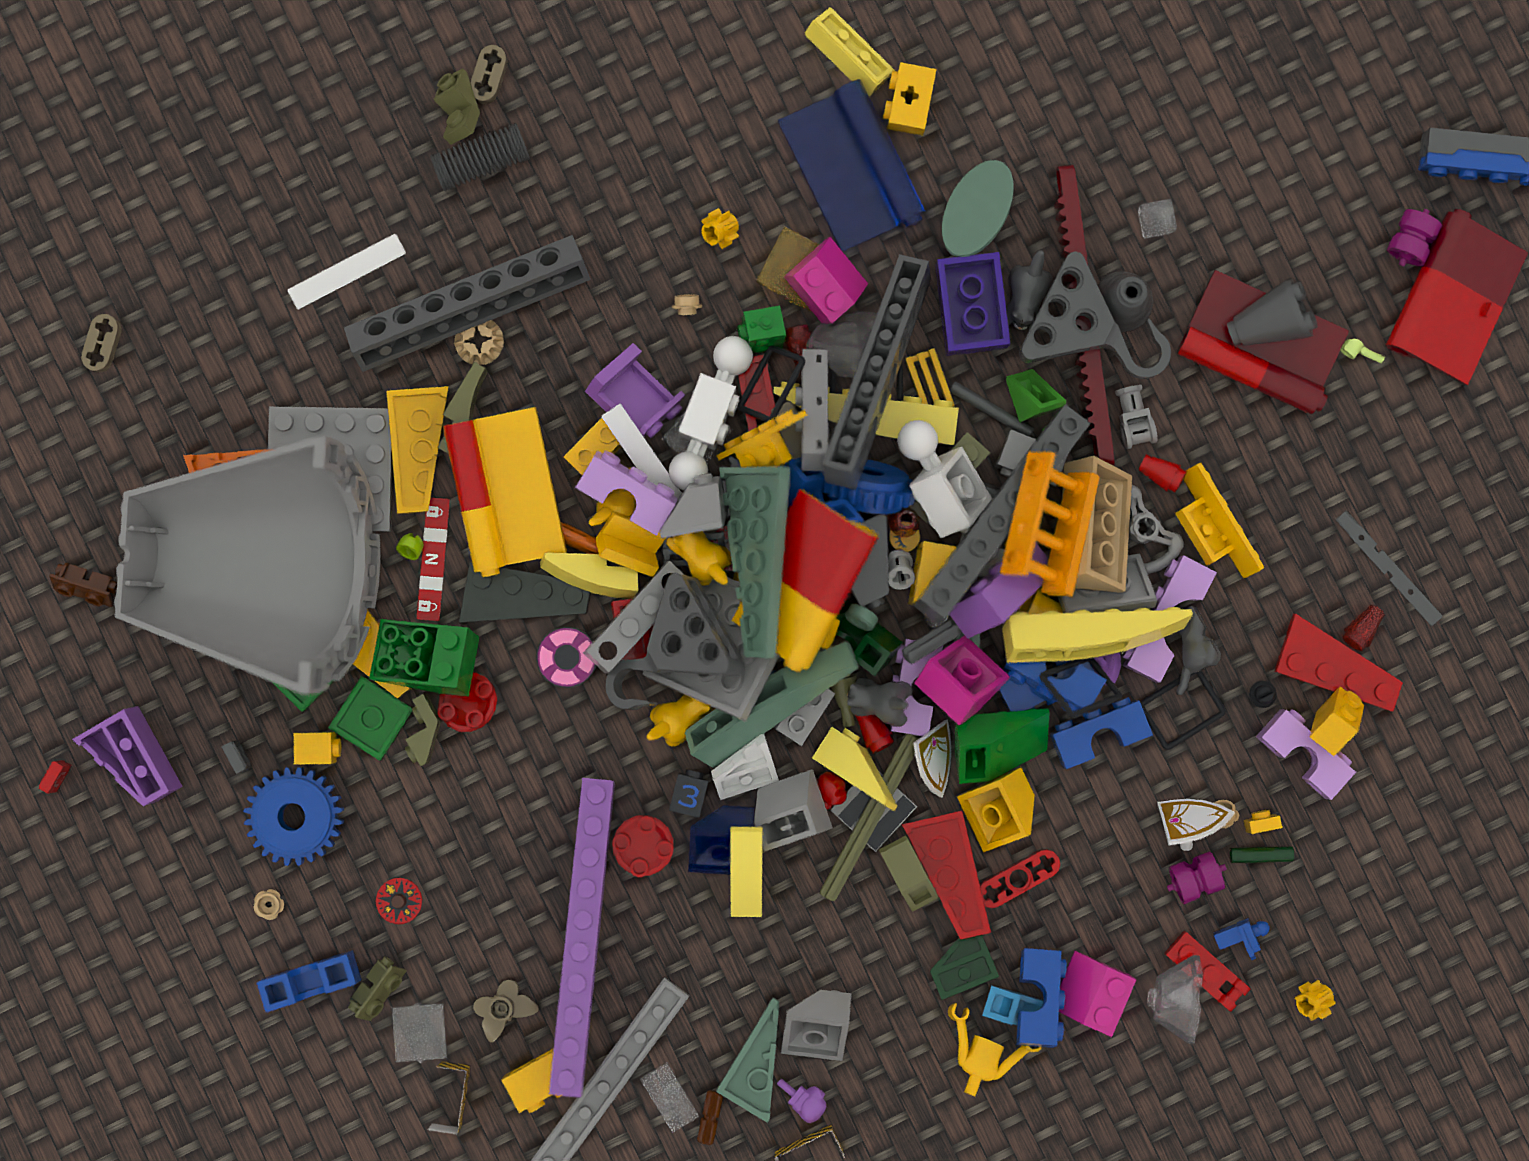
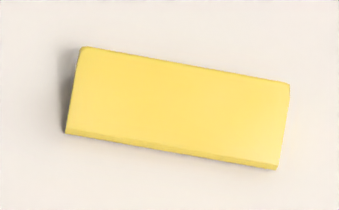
[805,7,895,97]

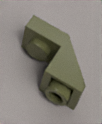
[434,68,480,145]
[405,694,442,766]
[879,836,939,912]

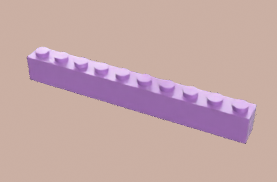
[549,778,615,1097]

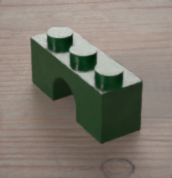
[835,599,904,676]

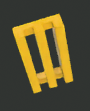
[905,348,955,407]

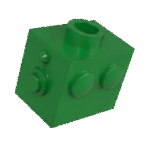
[737,305,786,353]

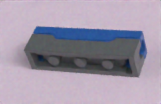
[1419,128,1529,186]

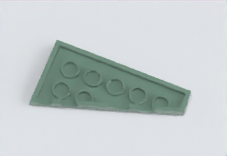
[719,466,790,659]

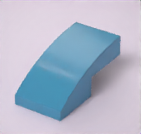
[982,985,1043,1025]

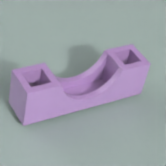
[1122,555,1217,683]

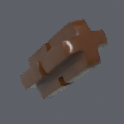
[697,1090,723,1145]

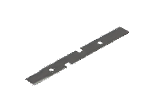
[1336,510,1442,626]

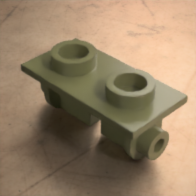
[348,956,407,1021]

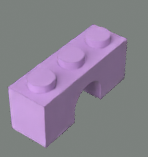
[575,451,678,536]
[886,639,943,736]
[1256,709,1356,800]

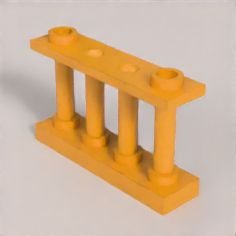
[1000,452,1100,596]

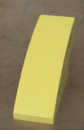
[540,553,638,599]
[731,827,762,917]

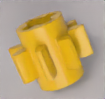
[701,208,739,249]
[1295,980,1336,1021]

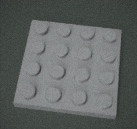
[268,407,393,532]
[643,577,780,722]

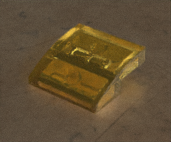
[756,226,819,312]

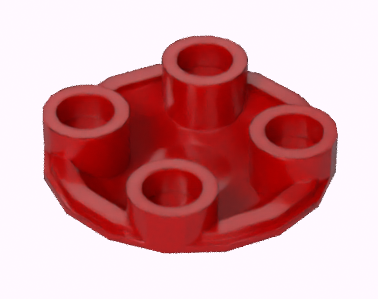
[437,673,497,732]
[612,815,674,877]

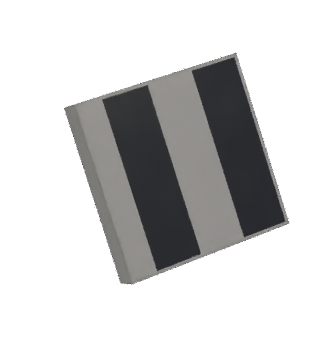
[830,772,917,852]

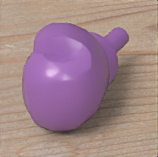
[1093,652,1122,685]
[777,1078,827,1123]

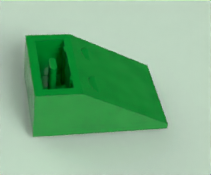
[369,619,479,697]
[955,708,1049,784]

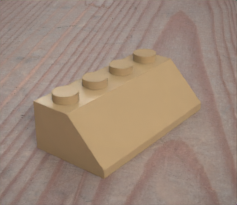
[1062,456,1132,593]

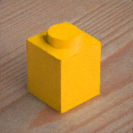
[294,732,342,764]

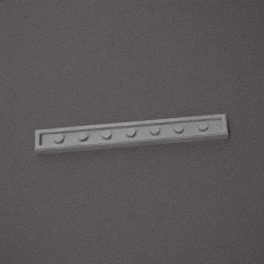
[531,977,690,1161]

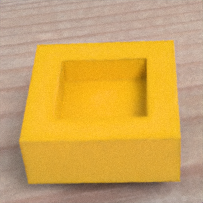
[1244,810,1282,834]

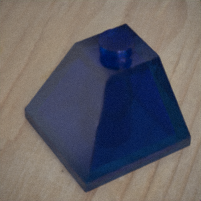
[688,805,755,875]

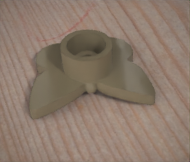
[473,979,539,1042]

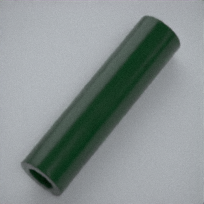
[1230,846,1294,863]

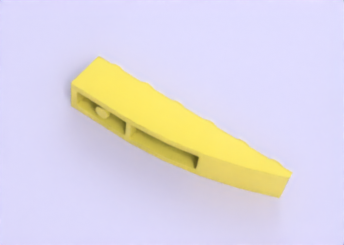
[773,382,959,446]
[1002,607,1193,663]

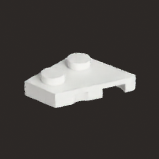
[711,734,779,800]

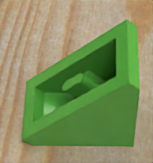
[1006,369,1066,422]

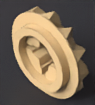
[454,320,504,365]

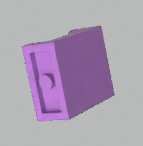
[585,343,685,438]

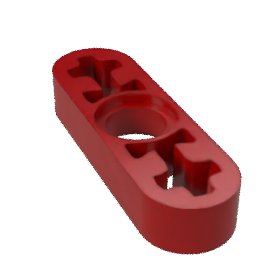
[980,849,1060,908]

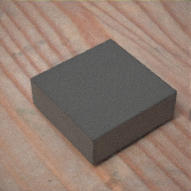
[222,741,252,774]

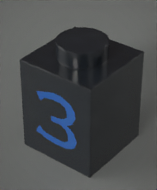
[669,769,709,818]

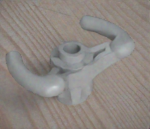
[1129,485,1184,574]

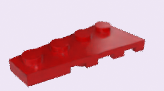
[1274,614,1403,712]
[902,811,991,940]

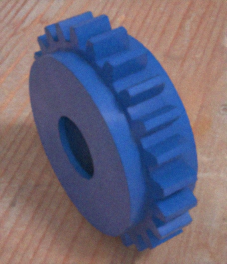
[823,459,916,514]
[244,767,344,866]

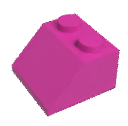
[784,237,868,324]
[915,635,1010,725]
[1059,950,1137,1037]

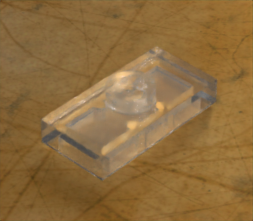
[640,1062,699,1133]

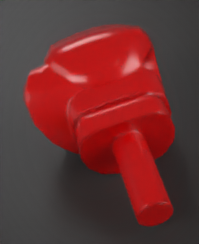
[817,772,847,809]

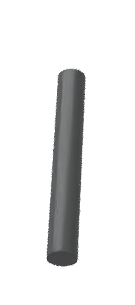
[949,381,1034,436]

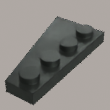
[459,562,590,623]

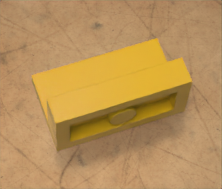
[595,511,666,577]

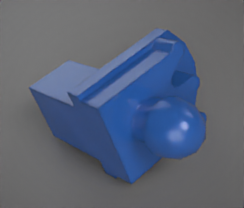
[1214,918,1270,960]

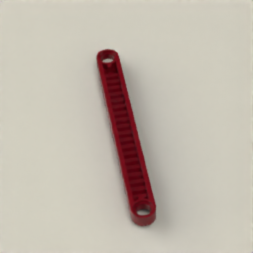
[1054,165,1114,466]

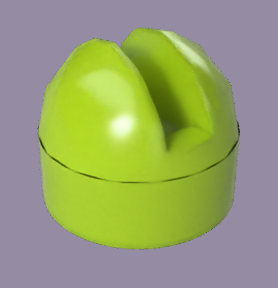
[396,533,424,560]

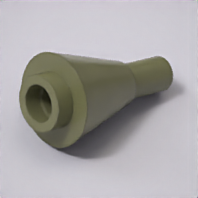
[830,673,857,727]

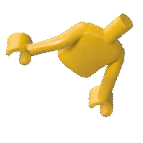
[948,1003,1042,1097]

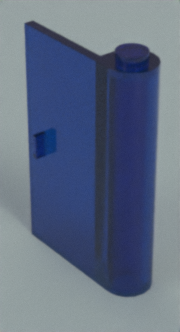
[777,79,925,252]

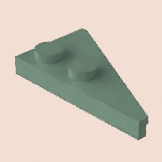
[716,997,779,1123]

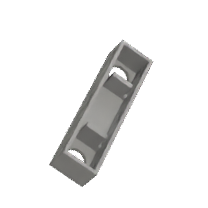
[795,349,828,471]
[583,561,684,674]

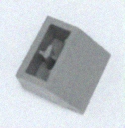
[754,769,833,852]

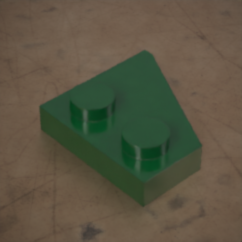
[930,935,999,1000]

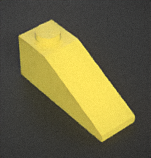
[812,727,897,811]

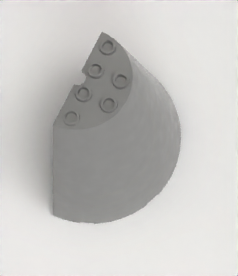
[114,436,381,694]

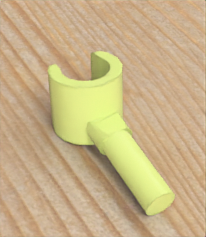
[1340,339,1385,363]

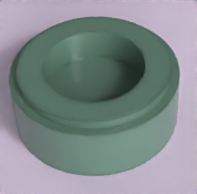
[845,604,878,631]

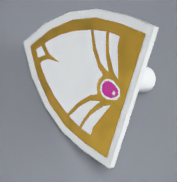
[913,720,951,798]
[1157,799,1235,851]

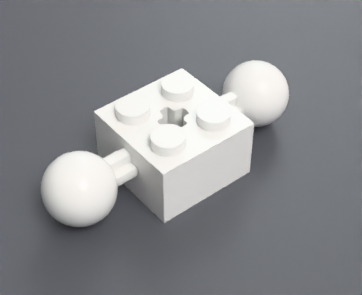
[669,336,753,490]
[898,420,999,564]

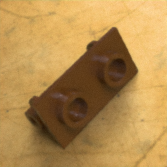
[49,562,117,607]

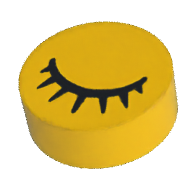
[889,521,920,552]

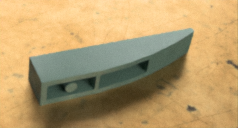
[685,642,859,768]

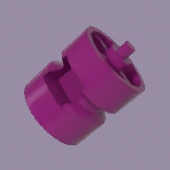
[1387,209,1442,267]
[1167,851,1227,904]

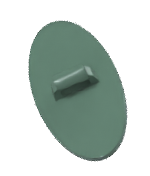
[942,160,1014,257]

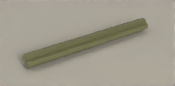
[820,734,919,901]

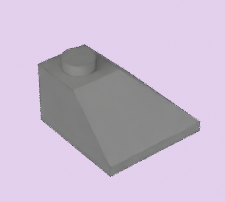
[660,473,728,538]
[781,990,851,1061]

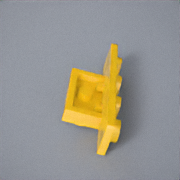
[716,409,807,467]
[1175,463,1264,578]

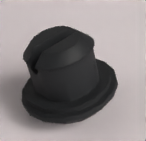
[1249,680,1277,708]

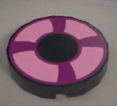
[536,627,597,688]

